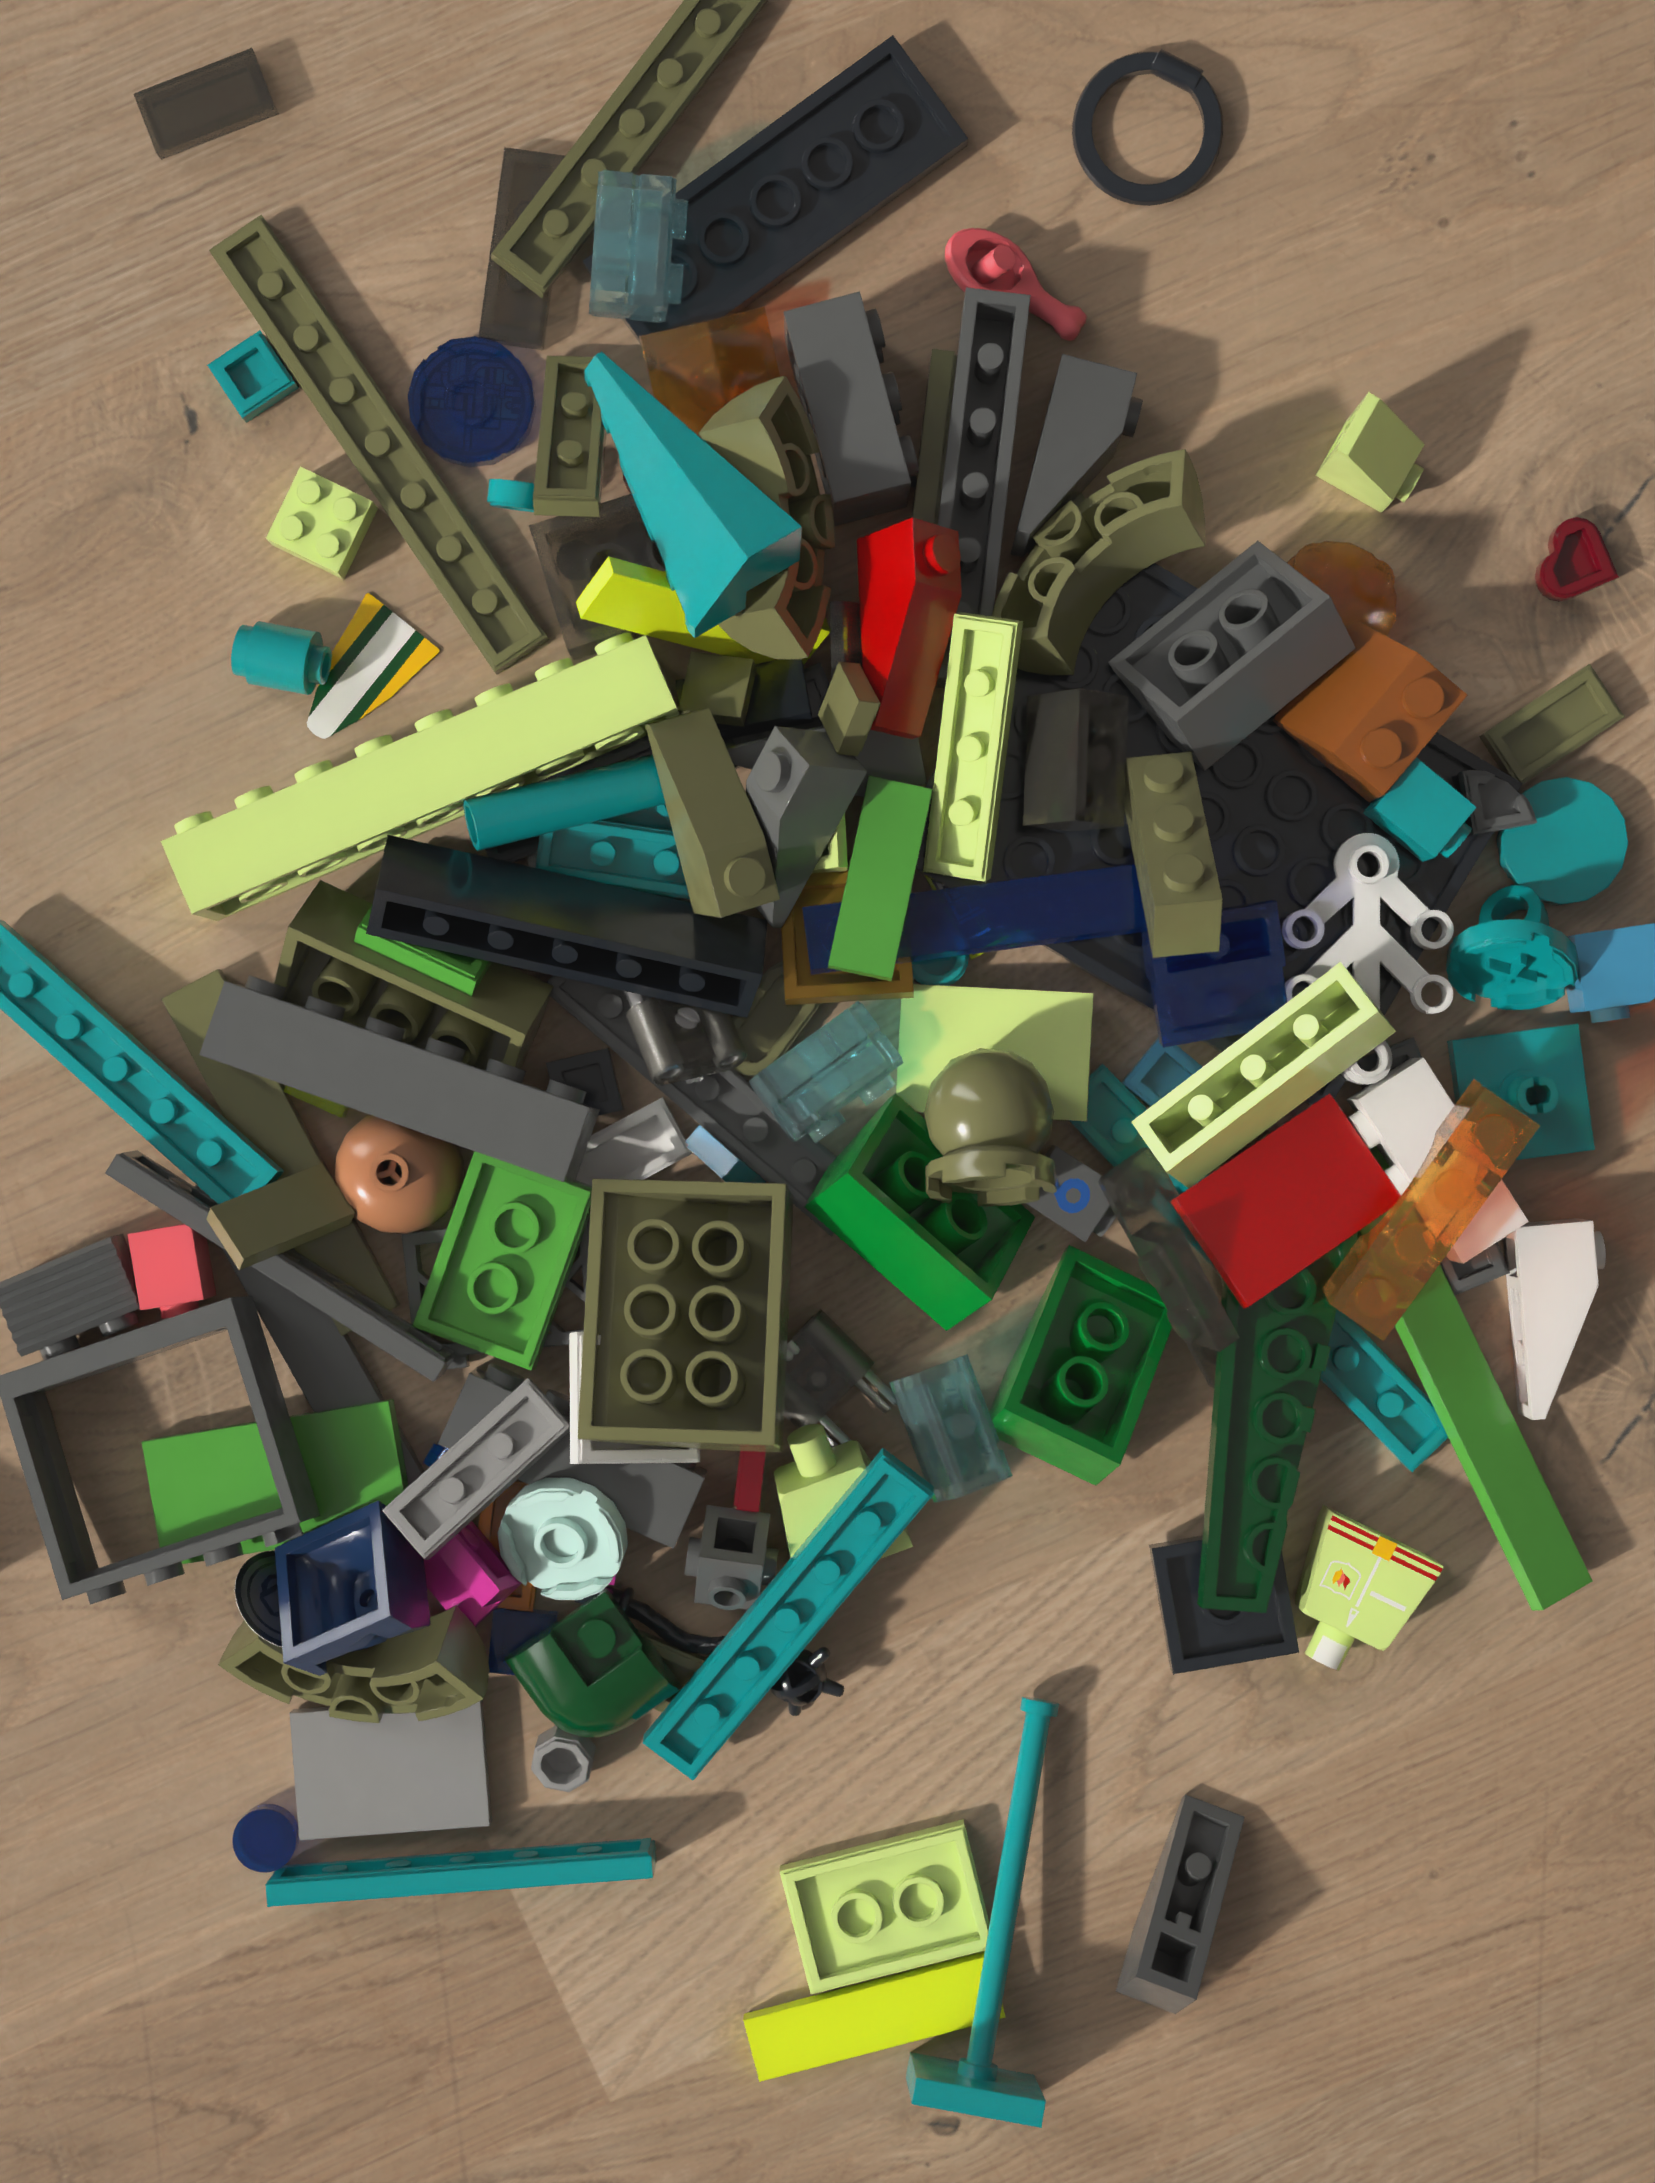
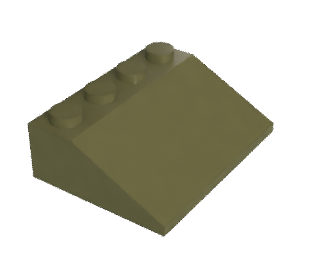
[578,1179,794,1452]

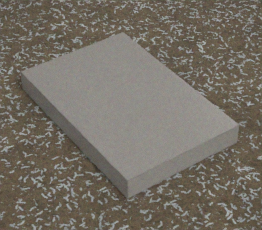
[289,1700,492,1840]

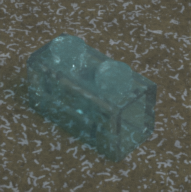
[588,170,688,323]
[749,1001,904,1143]
[889,1354,1013,1503]

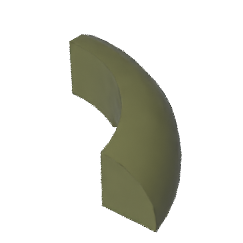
[699,375,835,659]
[992,449,1205,676]
[218,1606,489,1723]

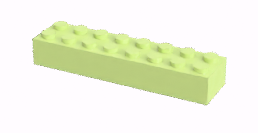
[161,632,679,921]

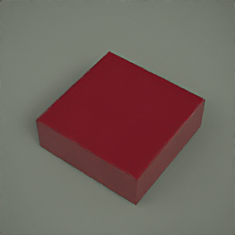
[734,1451,766,1512]

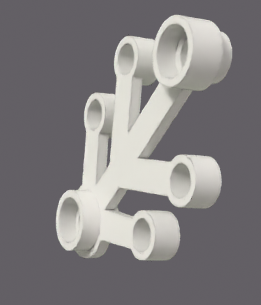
[1282,833,1454,1085]

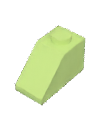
[1315,392,1425,513]

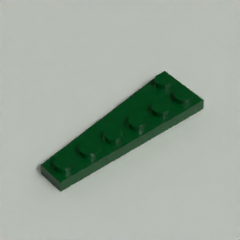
[1197,1232,1358,1613]

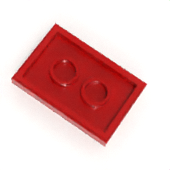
[1170,1093,1404,1309]

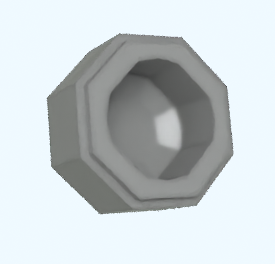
[531,1725,596,1792]

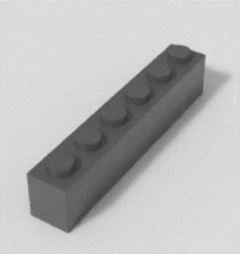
[935,287,1031,689]
[199,975,600,1183]

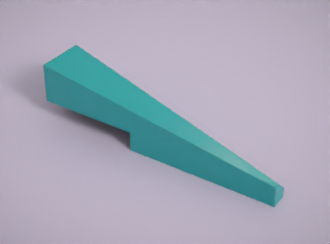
[584,351,802,638]

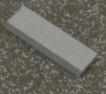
[382,1378,570,1560]

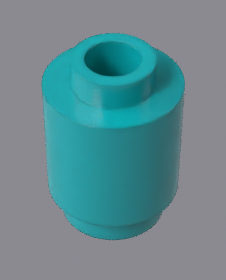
[231,621,332,695]

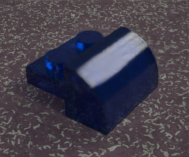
[1142,899,1287,1048]

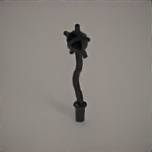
[575,1586,845,1716]

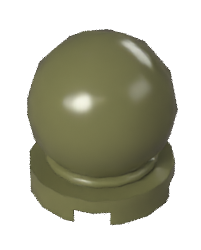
[924,1048,1057,1207]

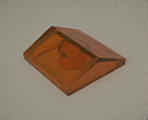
[639,307,780,440]

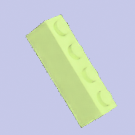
[1131,962,1396,1188]

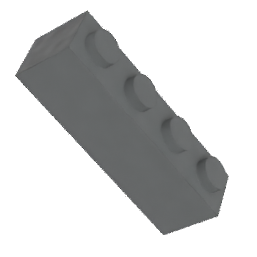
[438,1364,707,1549]

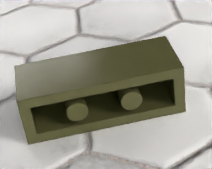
[1125,752,1223,958]

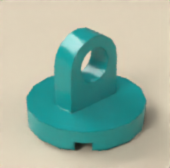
[1446,885,1578,1010]

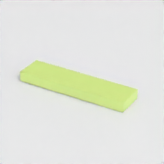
[923,612,1023,882]

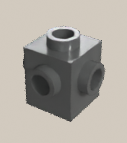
[685,1505,779,1610]

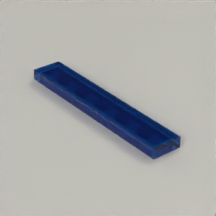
[802,864,1148,975]

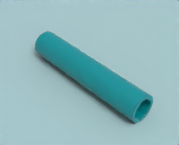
[463,754,666,851]

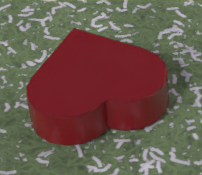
[1535,517,1619,602]

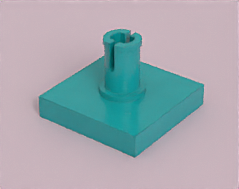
[1447,1024,1595,1163]

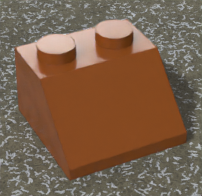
[1272,620,1468,802]

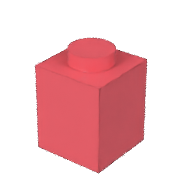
[127,1224,216,1319]

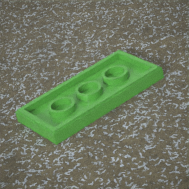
[142,1399,408,1564]

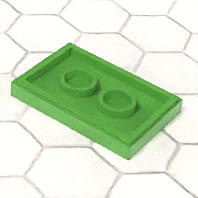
[413,1151,592,1371]

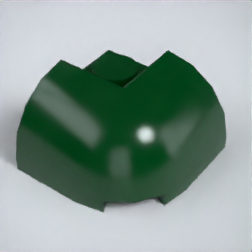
[504,1587,683,1737]

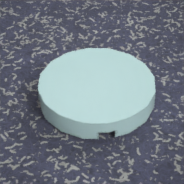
[497,1478,628,1600]

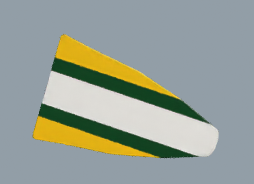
[307,593,440,739]

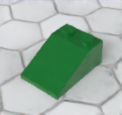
[982,1245,1182,1486]

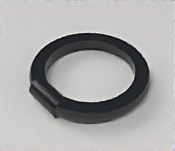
[1072,49,1223,206]

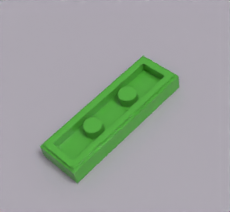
[828,776,933,981]

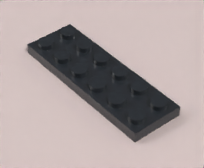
[583,35,968,370]

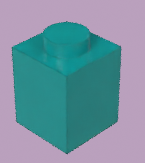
[1363,757,1476,862]

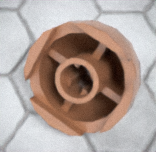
[335,1115,464,1234]

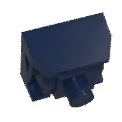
[275,1500,431,1676]

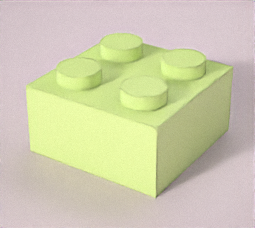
[266,466,378,579]

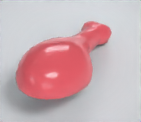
[945,228,1087,341]

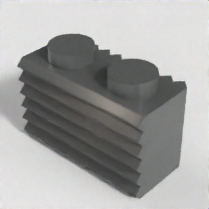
[0,1234,140,1360]

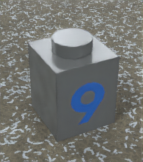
[1026,1145,1122,1242]

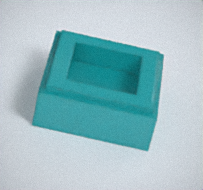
[207,330,299,423]

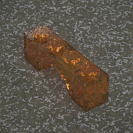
[1322,1078,1540,1341]

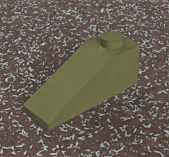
[645,708,780,918]

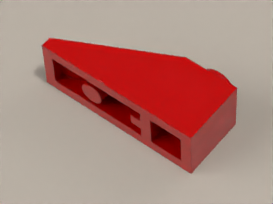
[857,517,962,739]

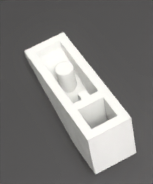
[1503,1218,1606,1420]

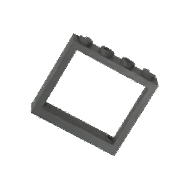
[0,1295,320,1605]

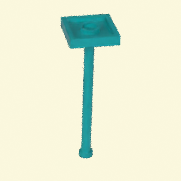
[906,1697,1060,2128]

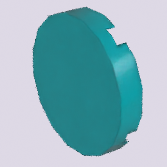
[1496,777,1628,906]

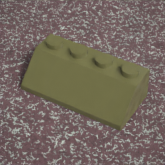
[274,880,553,1070]

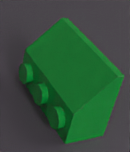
[804,1093,1035,1331]

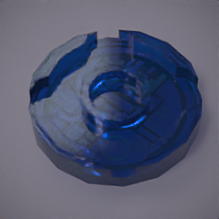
[408,336,537,468]

